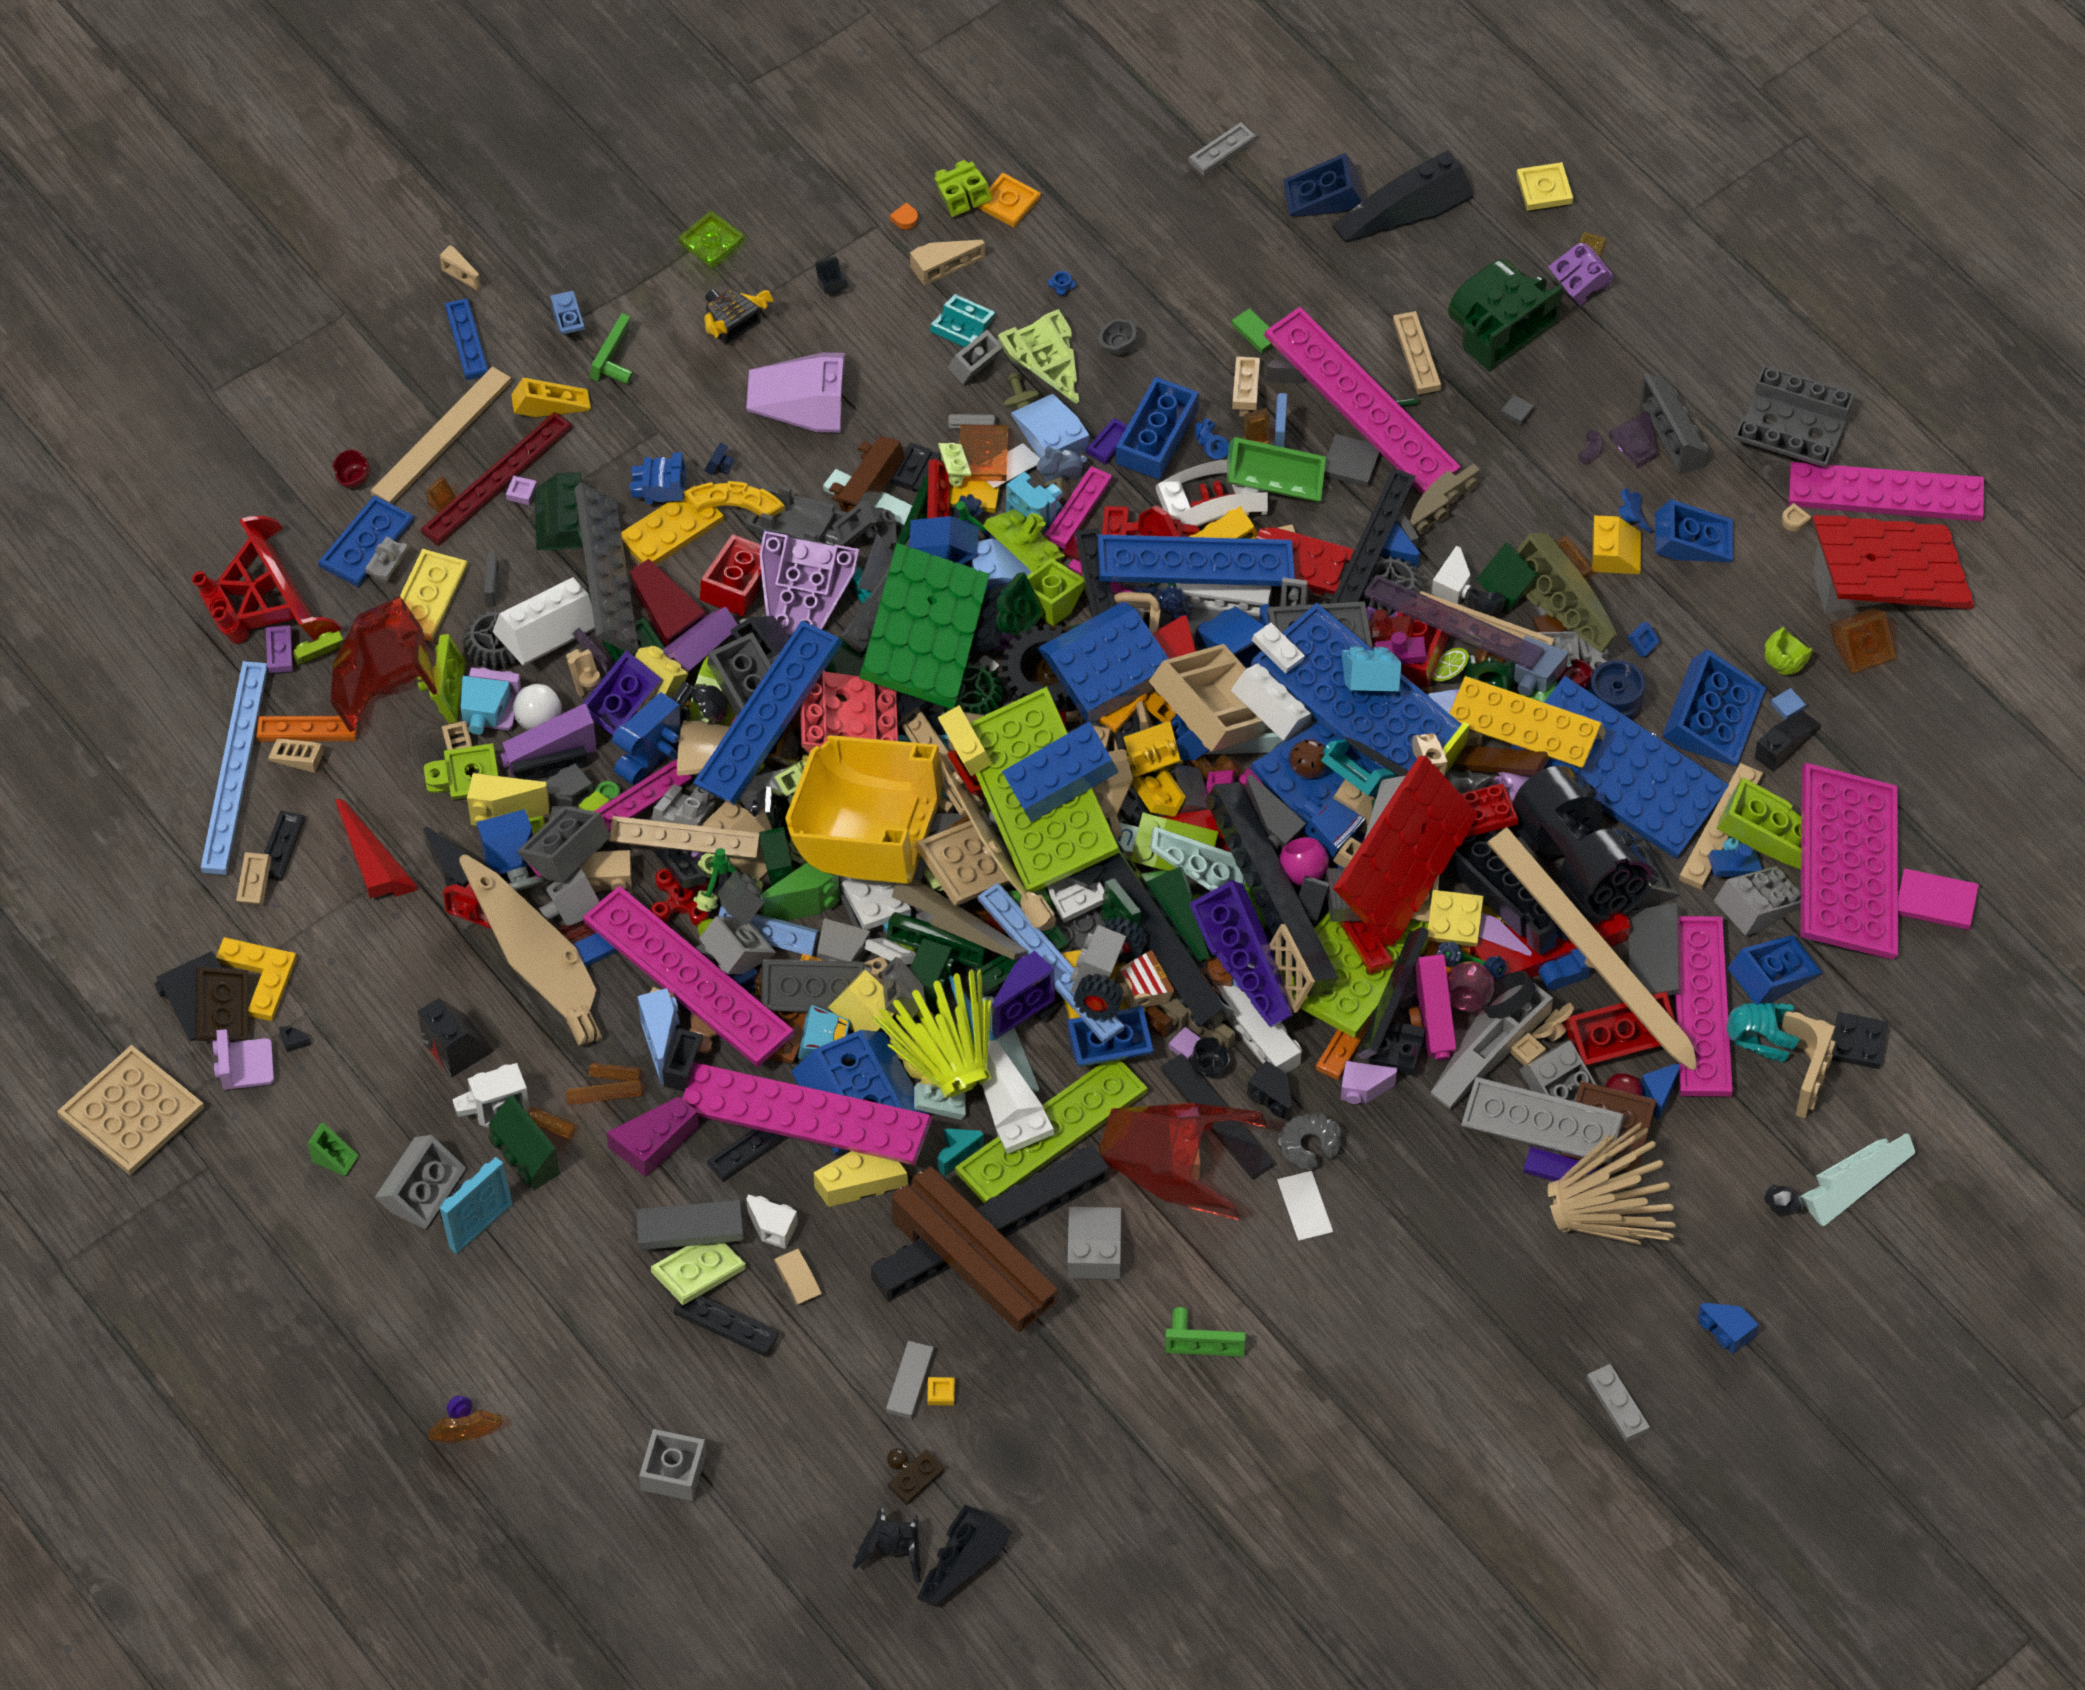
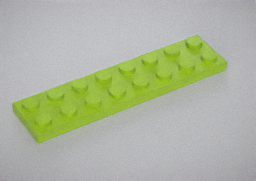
[955,1059,1148,1204]

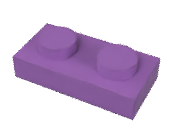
[266,626,293,673]

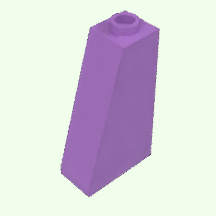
[663,607,738,672]
[500,704,597,776]

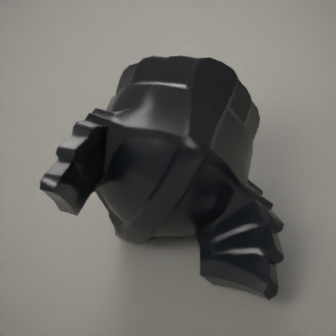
[852,1508,921,1582]

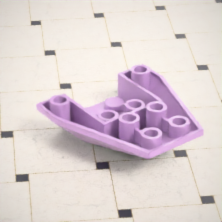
[746,352,845,433]
[759,531,860,636]

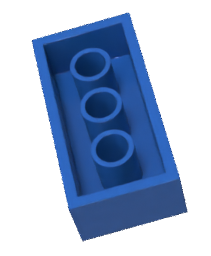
[1116,377,1199,480]
[1002,721,1119,822]

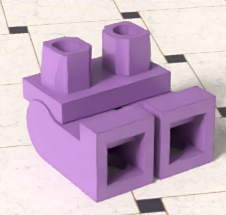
[1548,243,1614,306]

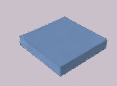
[1275,393,1287,447]

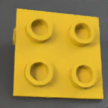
[1124,721,1181,778]

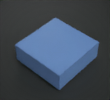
[1771,688,1806,720]

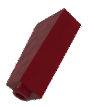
[630,558,706,648]

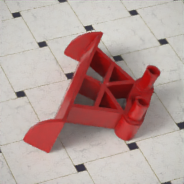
[192,516,342,644]

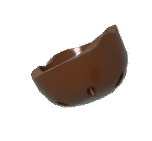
[1289,739,1328,779]

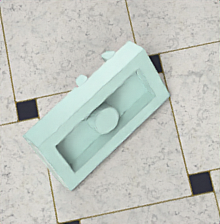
[914,1083,965,1120]

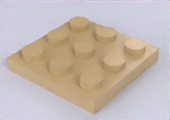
[915,820,1011,906]

